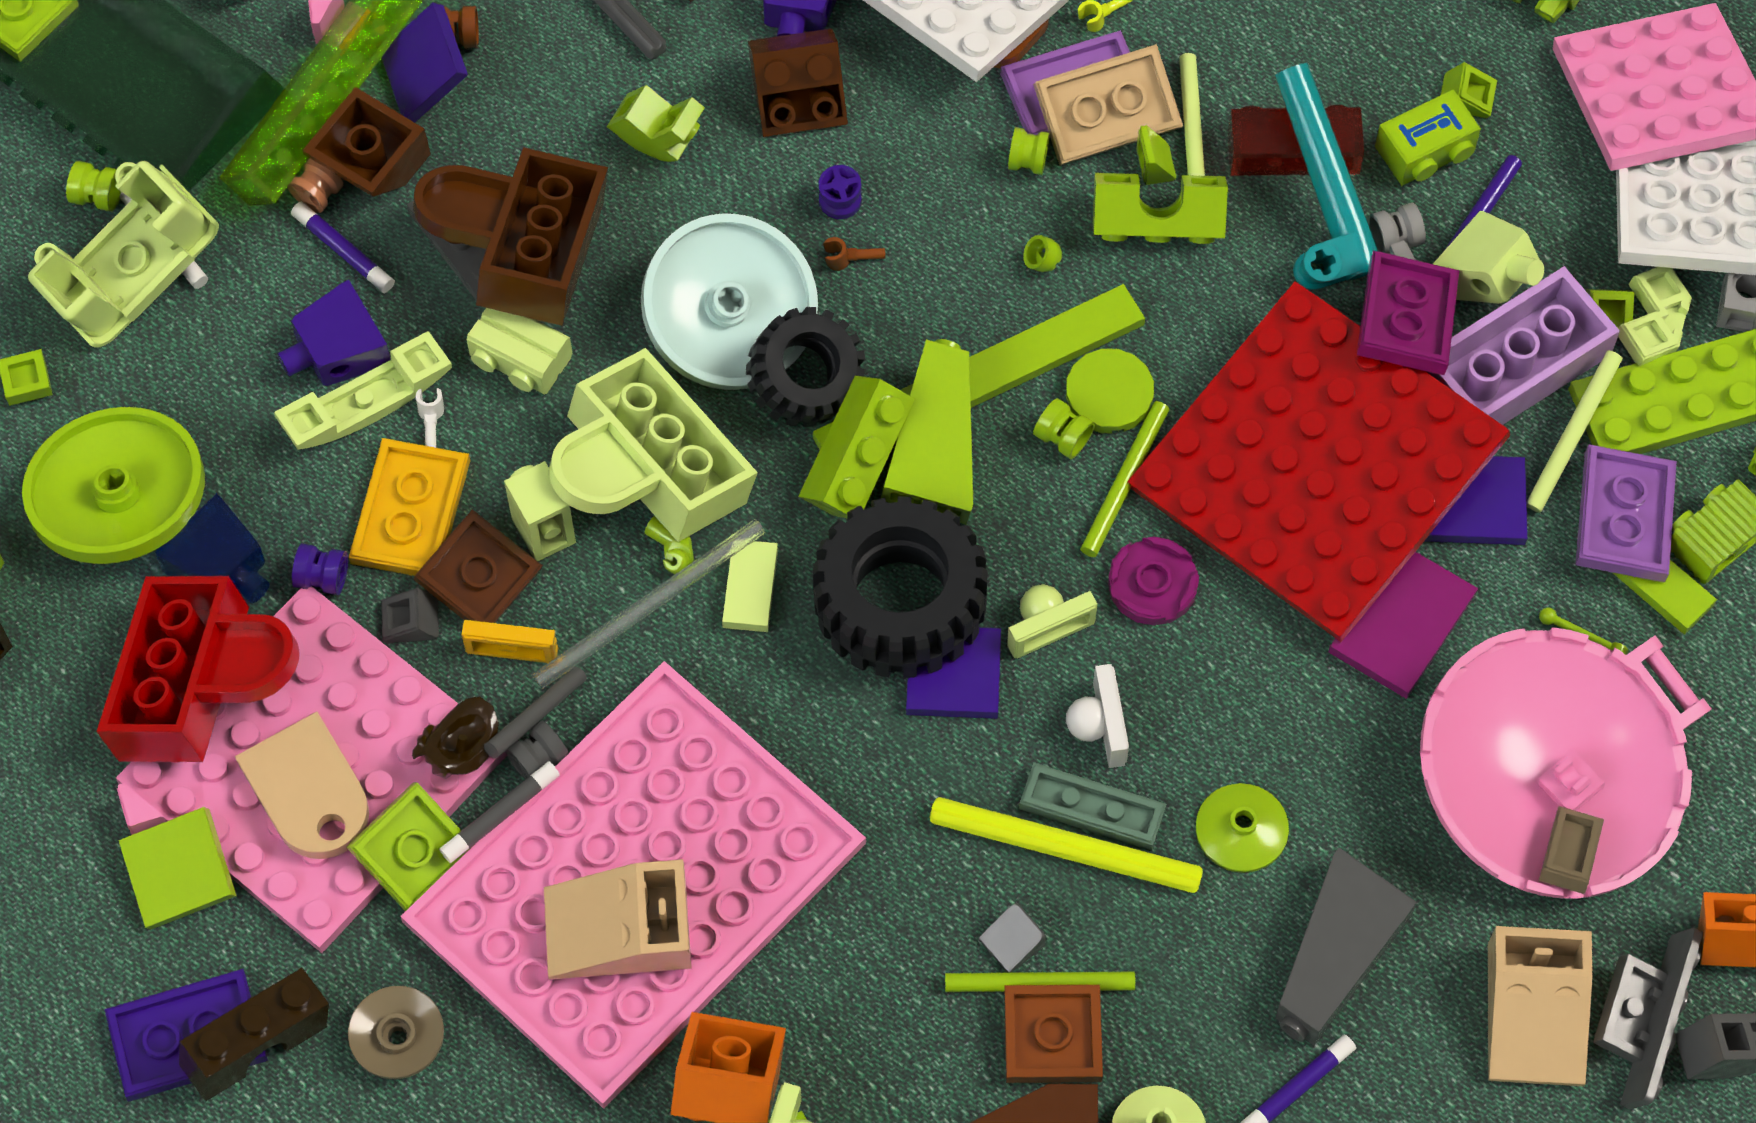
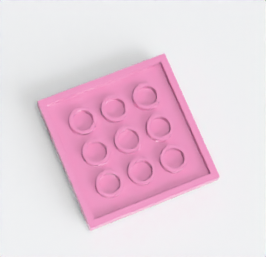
[1553,3,1756,171]

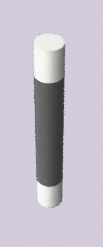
[439,761,560,863]

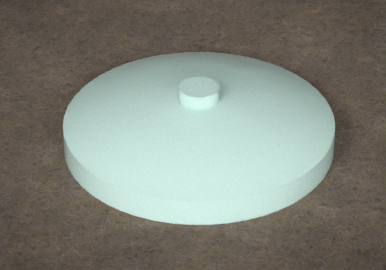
[641,214,818,390]

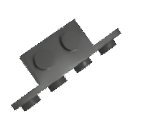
[1593,927,1703,1110]

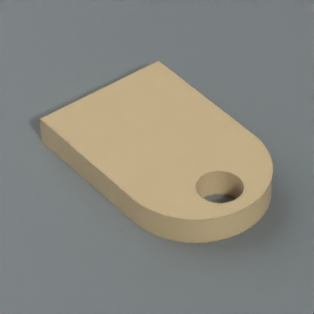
[235,712,369,859]

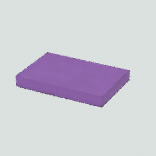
[1000,30,1130,138]
[1575,444,1677,582]

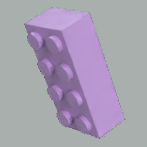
[1426,266,1620,425]

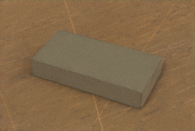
[1539,806,1604,894]

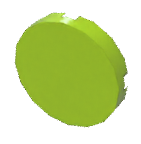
[1066,349,1154,433]

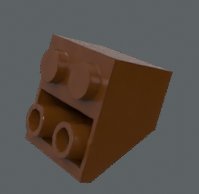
[748,29,848,137]

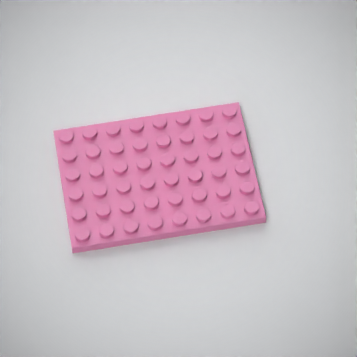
[400,661,866,1109]

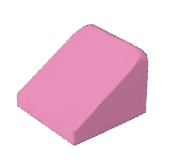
[308,0,345,47]
[116,783,166,835]

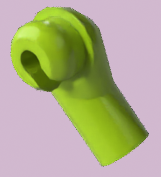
[645,516,694,575]

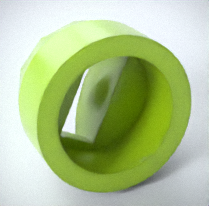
[1023,235,1062,272]

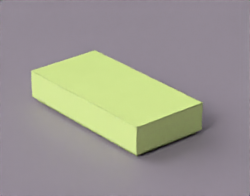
[722,539,778,632]

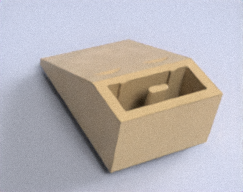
[544,859,692,980]
[1488,926,1592,1086]

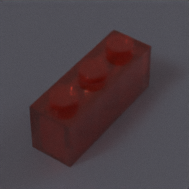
[1228,105,1364,176]

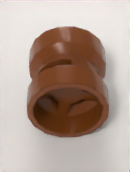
[444,6,479,49]

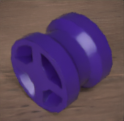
[818,165,862,219]

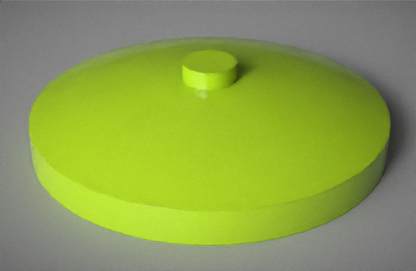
[22,407,205,564]

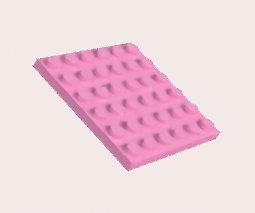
[116,586,507,953]

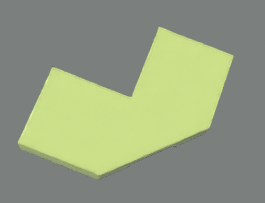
[1618,267,1692,367]

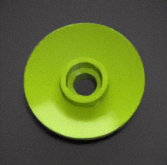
[1196,783,1289,873]

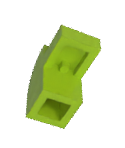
[607,85,705,162]

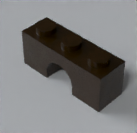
[179,968,329,1102]

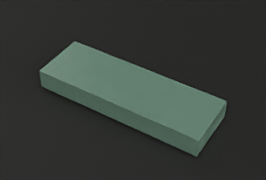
[1019,763,1167,851]

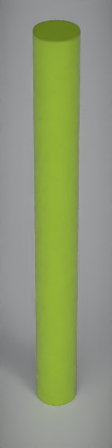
[1080,401,1170,557]
[945,971,1135,992]

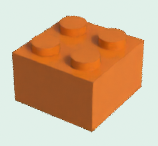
[670,1012,786,1123]

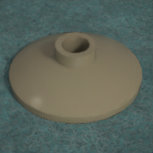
[348,986,444,1079]

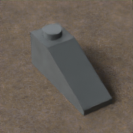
[1675,1013,1756,1080]

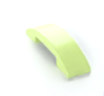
[274,331,452,450]

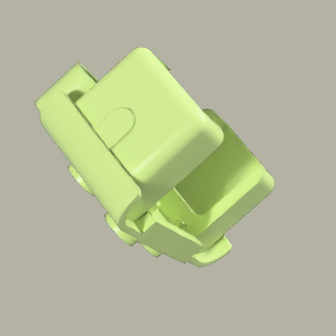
[28,161,219,348]

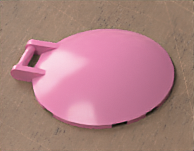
[1420,628,1712,899]

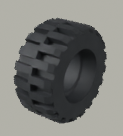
[813,496,988,678]

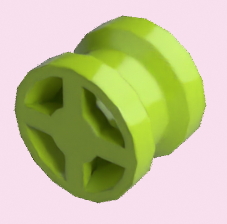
[1008,127,1050,175]

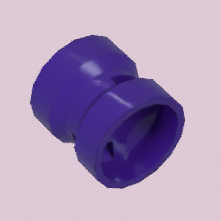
[292,543,348,595]

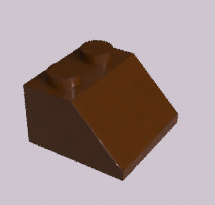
[302,87,431,197]

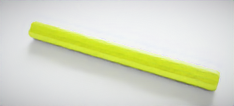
[930,797,1203,893]

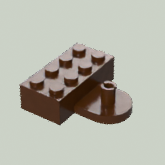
[413,147,608,326]

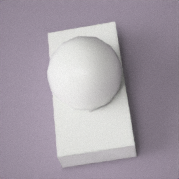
[1066,664,1129,768]

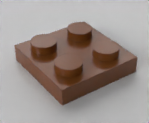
[1004,985,1103,1083]

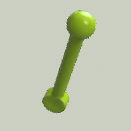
[1539,607,1629,655]

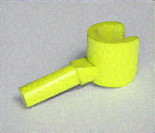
[1078,0,1133,32]

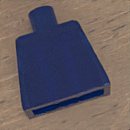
[155,494,270,603]

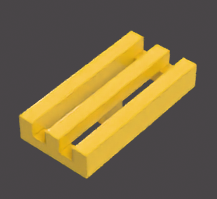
[461,620,558,664]

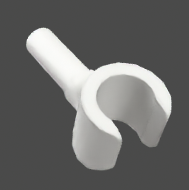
[415,388,444,448]

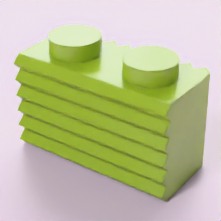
[1670,479,1756,584]

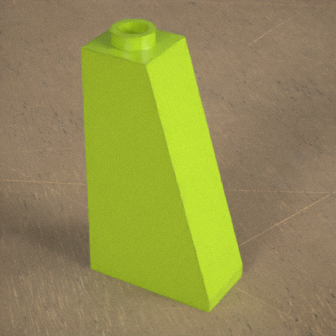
[881,339,973,525]

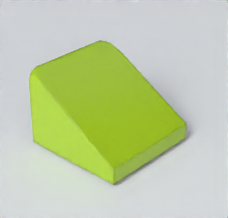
[1441,62,1497,118]
[1136,125,1176,185]
[1586,289,1634,328]

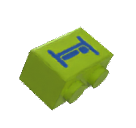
[1375,89,1481,186]

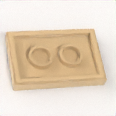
[1033,44,1183,166]

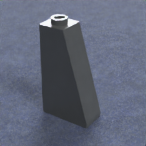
[1275,848,1417,1046]

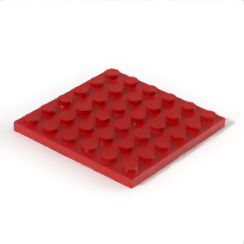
[1127,281,1510,642]

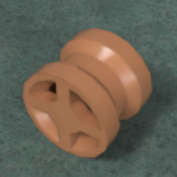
[288,159,343,213]

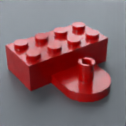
[96,576,300,762]

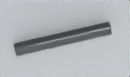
[484,667,587,759]

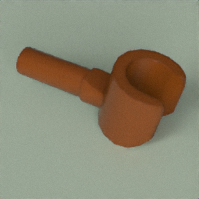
[823,237,885,271]

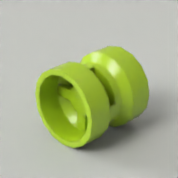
[66,161,122,212]
[1033,398,1095,459]

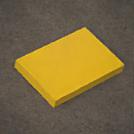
[349,438,470,576]

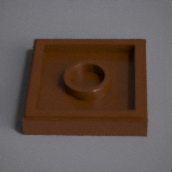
[414,509,543,623]

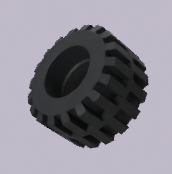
[746,307,865,427]

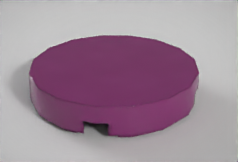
[1108,537,1199,626]

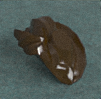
[412,696,499,779]

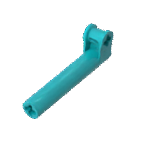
[1275,63,1378,290]

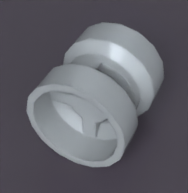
[1369,202,1426,254]

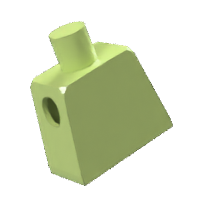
[1433,211,1544,304]

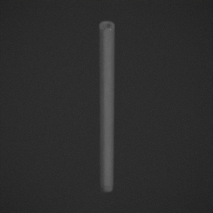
[532,519,765,689]

